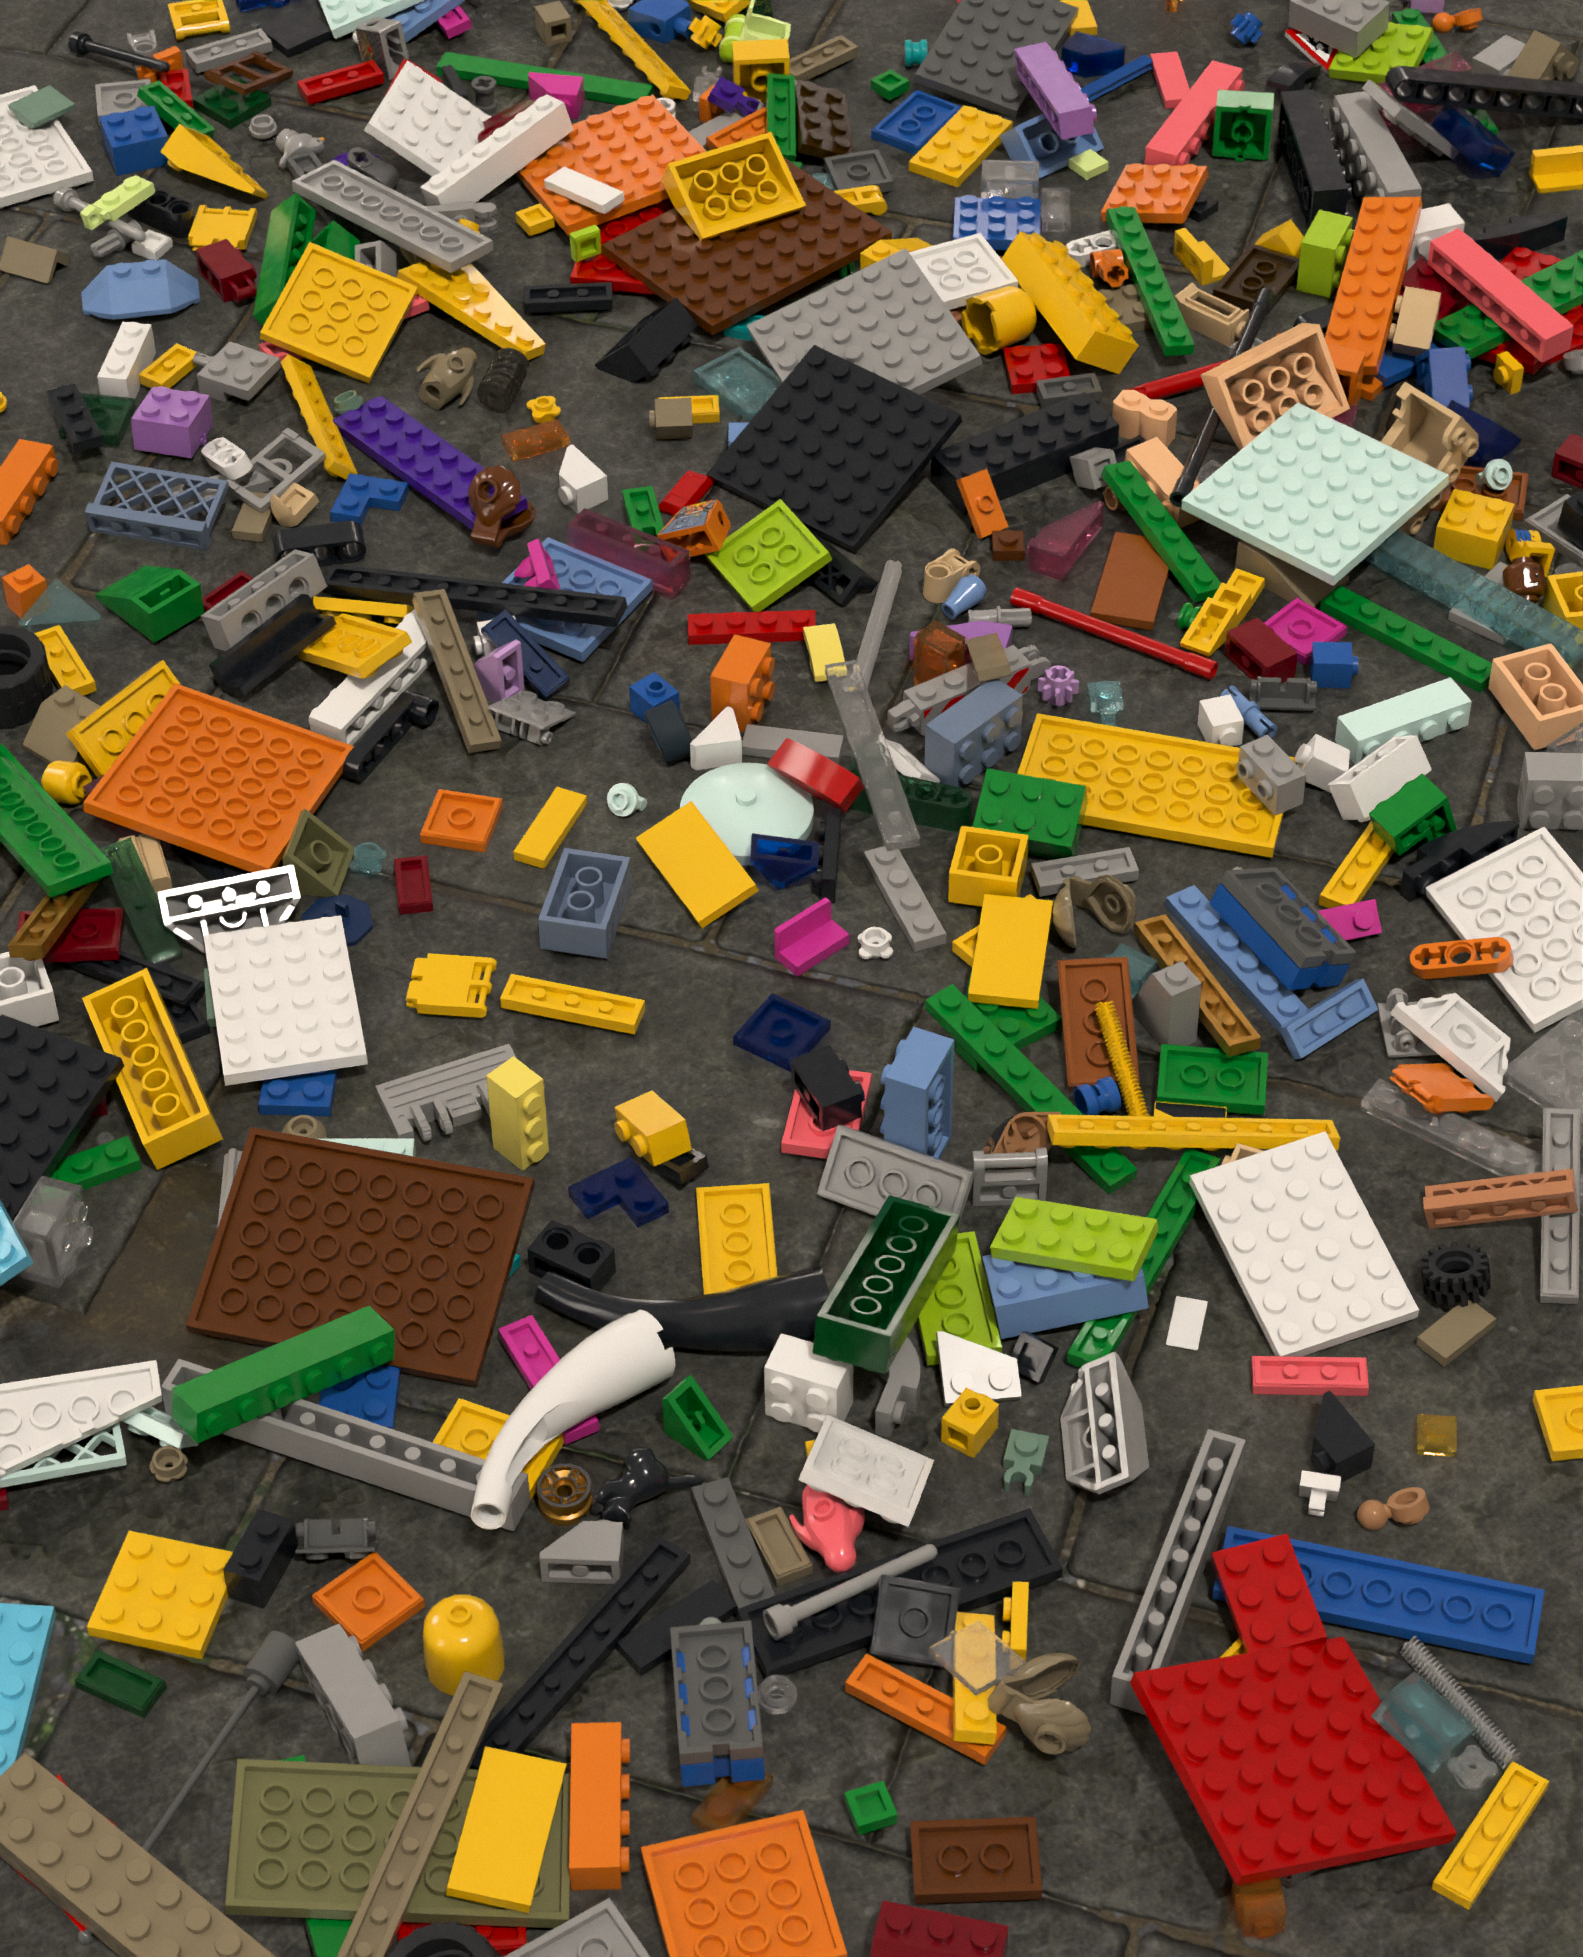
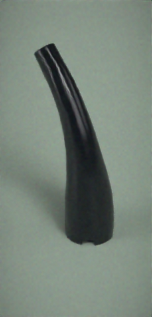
[536,1266,829,1352]

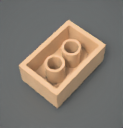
[1488,643,1583,750]

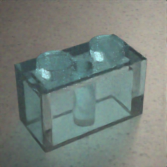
[1371,1671,1476,1774]

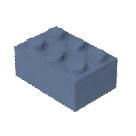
[924,679,1023,792]
[538,848,632,959]

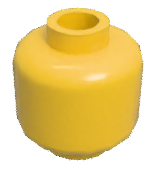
[41,760,92,805]

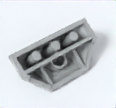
[157,865,301,955]
[1060,1352,1149,1494]

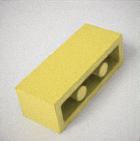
[486,1056,549,1171]

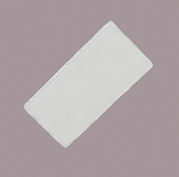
[1166,1296,1208,1350]

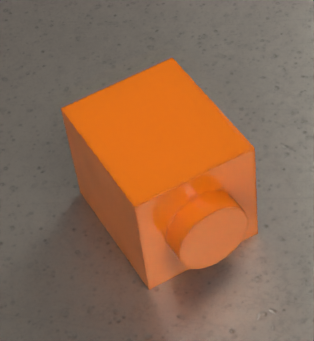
[2,564,51,622]

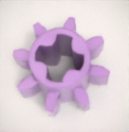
[1038,665,1079,706]

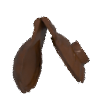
[468,465,536,548]

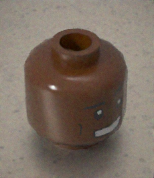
[1502,557,1546,606]

